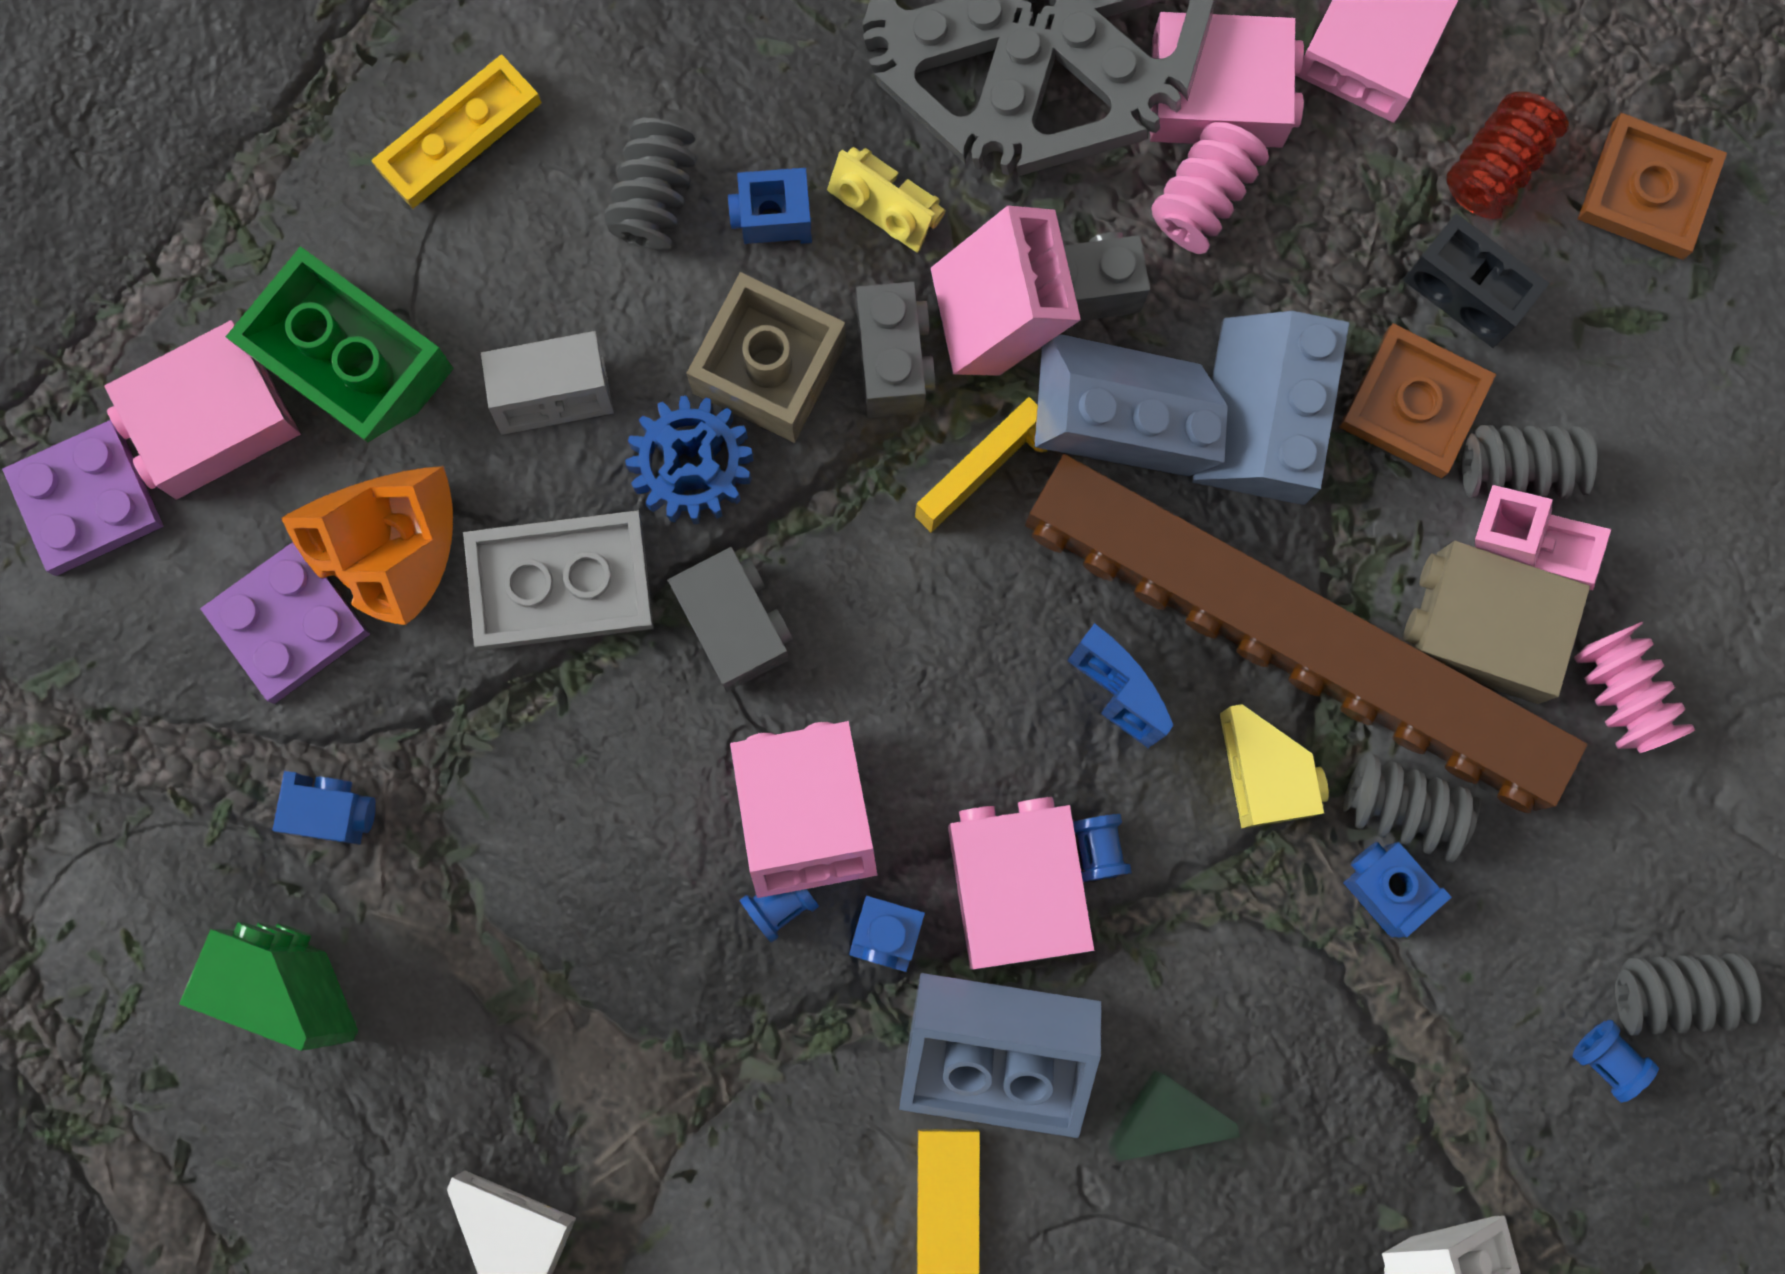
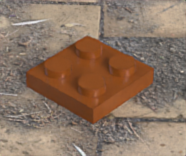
[1577,113,1727,260]
[1339,323,1496,479]

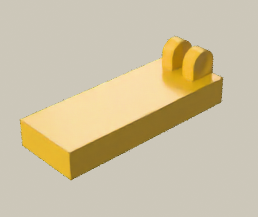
[915,397,1047,533]
[917,1129,980,1274]

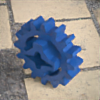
[625,396,754,524]

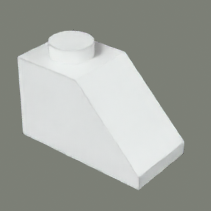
[447,1170,576,1274]
[1382,1215,1521,1274]

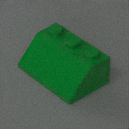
[225,246,454,443]
[179,922,358,1051]

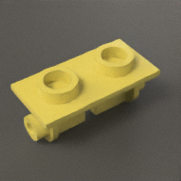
[827,147,946,253]

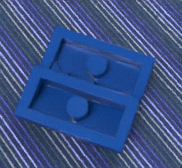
[1067,623,1174,748]

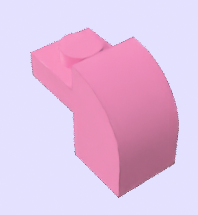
[1475,485,1611,590]

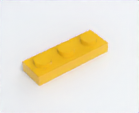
[371,54,542,209]

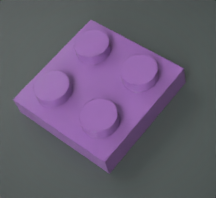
[2,420,164,576]
[200,542,370,704]

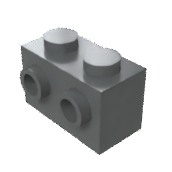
[1062,232,1150,321]
[856,282,935,418]
[668,547,793,692]

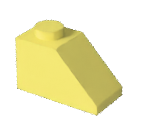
[1220,704,1329,829]

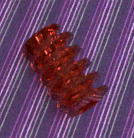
[1447,92,1569,219]

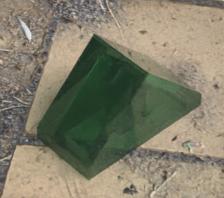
[1108,1070,1240,1161]

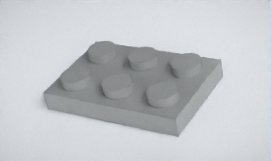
[463,510,654,651]

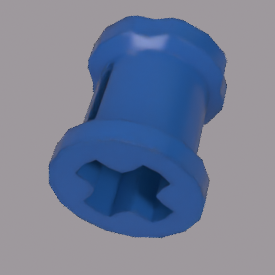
[1073,814,1132,882]
[739,889,819,943]
[1573,1020,1659,1103]

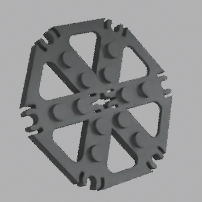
[862,0,1217,176]

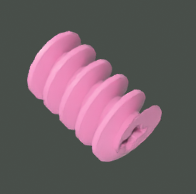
[1151,122,1269,254]
[1574,622,1695,753]

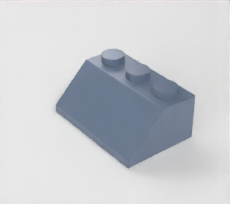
[1192,311,1349,505]
[1035,334,1228,477]
[899,973,1101,1138]

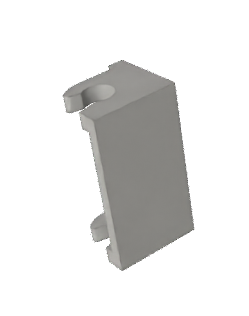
[481,331,614,435]

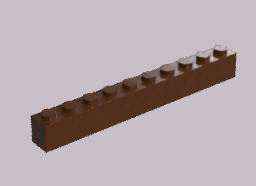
[1025,454,1588,813]

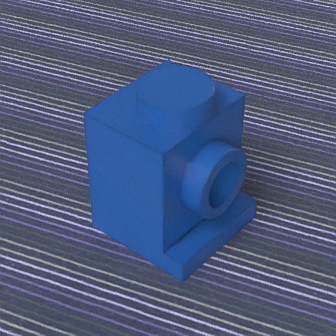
[728,167,812,244]
[272,771,376,845]
[1343,842,1452,937]
[849,896,925,972]

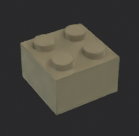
[686,272,846,443]

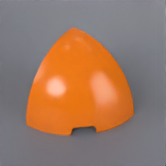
[281,466,453,625]

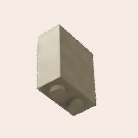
[1403,541,1590,704]

